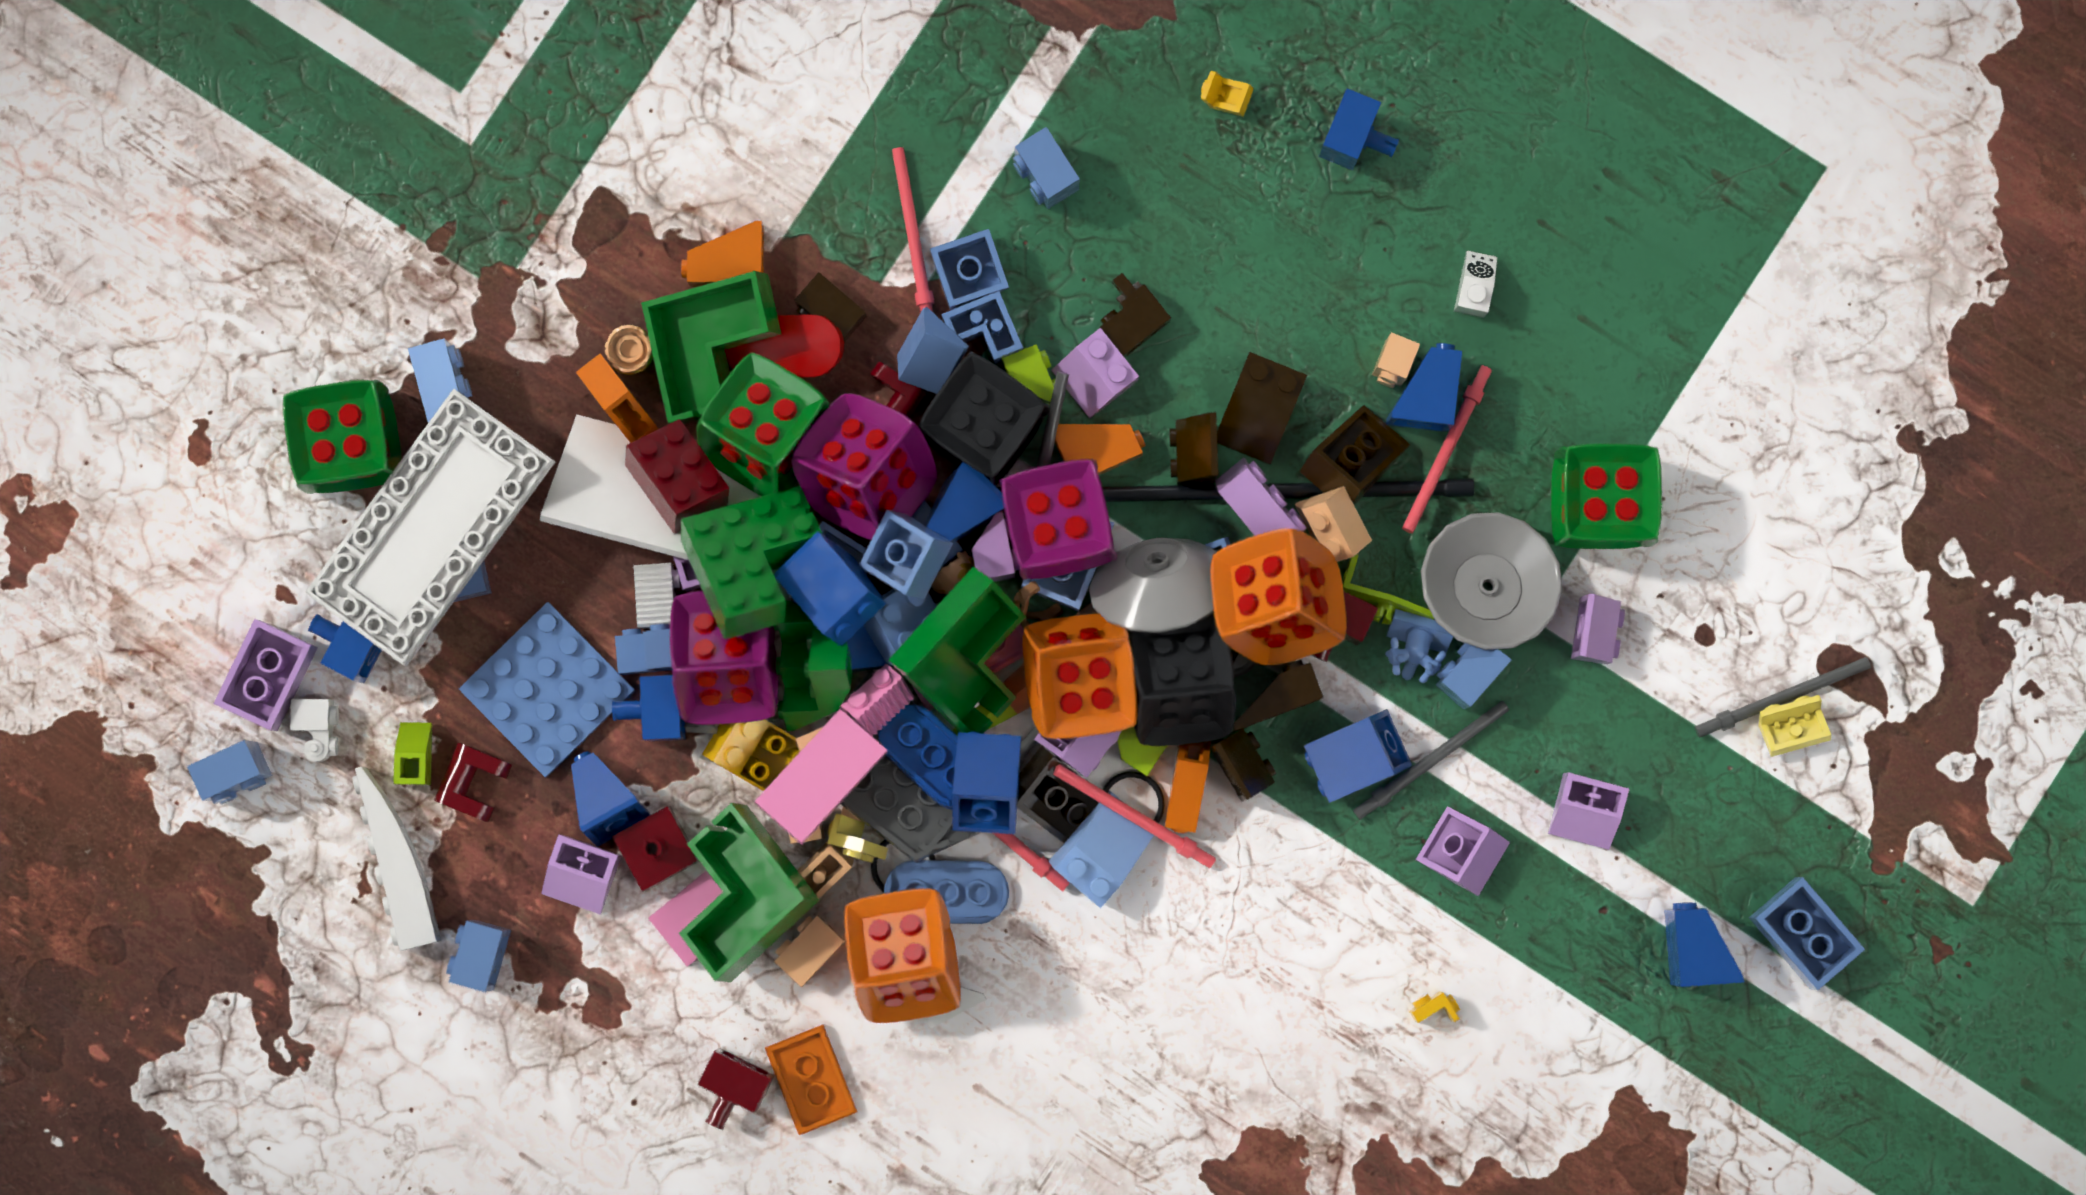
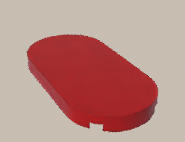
[725,315,844,377]

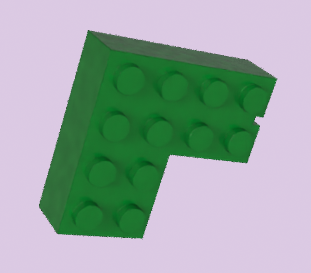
[641,271,781,424]
[681,486,822,640]
[888,567,1026,734]
[679,803,820,982]

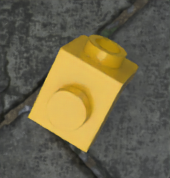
[1201,71,1254,117]
[1409,992,1460,1023]

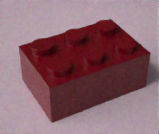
[625,419,730,534]

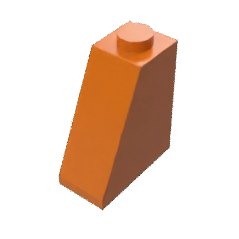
[681,221,764,287]
[576,353,659,443]
[1055,424,1146,475]
[1165,741,1211,833]

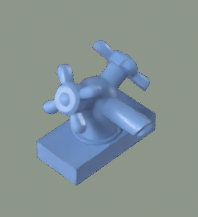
[1385,609,1453,683]

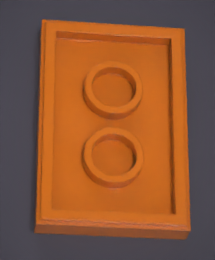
[765,1024,858,1136]

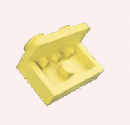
[1758,695,1831,757]
[827,813,888,863]

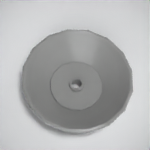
[1421,512,1563,650]
[1089,538,1216,632]

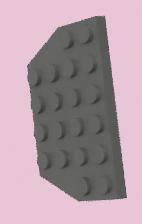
[832,669,980,863]

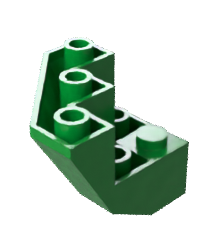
[773,599,852,732]

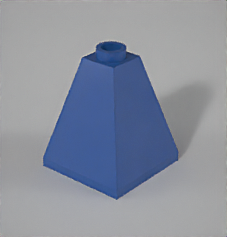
[924,462,1005,543]
[571,751,651,847]

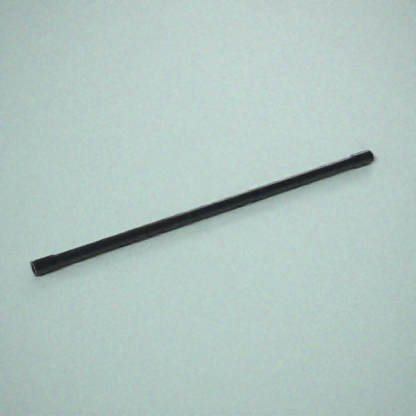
[997,478,1474,502]

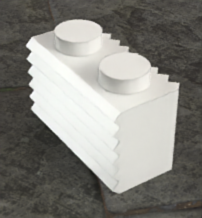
[634,563,680,629]

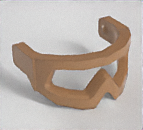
[1013,581,1063,627]

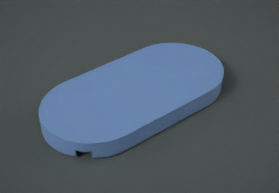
[884,860,1009,924]

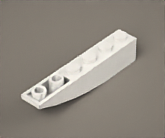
[352,767,441,951]

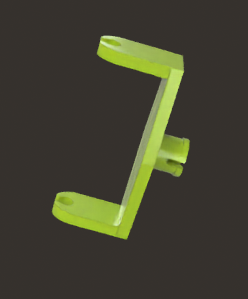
[1342,554,1434,625]

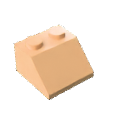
[1295,486,1372,562]

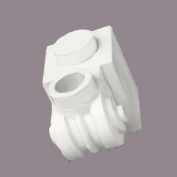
[290,699,339,762]

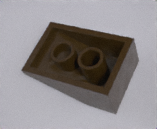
[1217,352,1307,465]
[1299,405,1410,504]
[1169,412,1218,485]
[1232,660,1324,733]
[1210,729,1277,802]
[1017,745,1099,843]

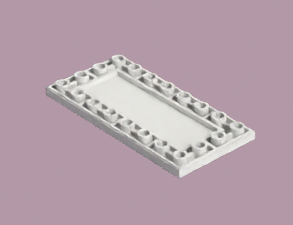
[305,389,555,667]
[540,415,809,584]

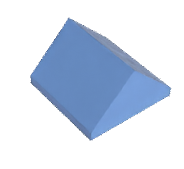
[897,307,969,394]

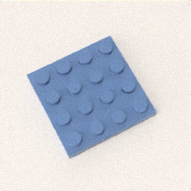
[459,602,636,778]

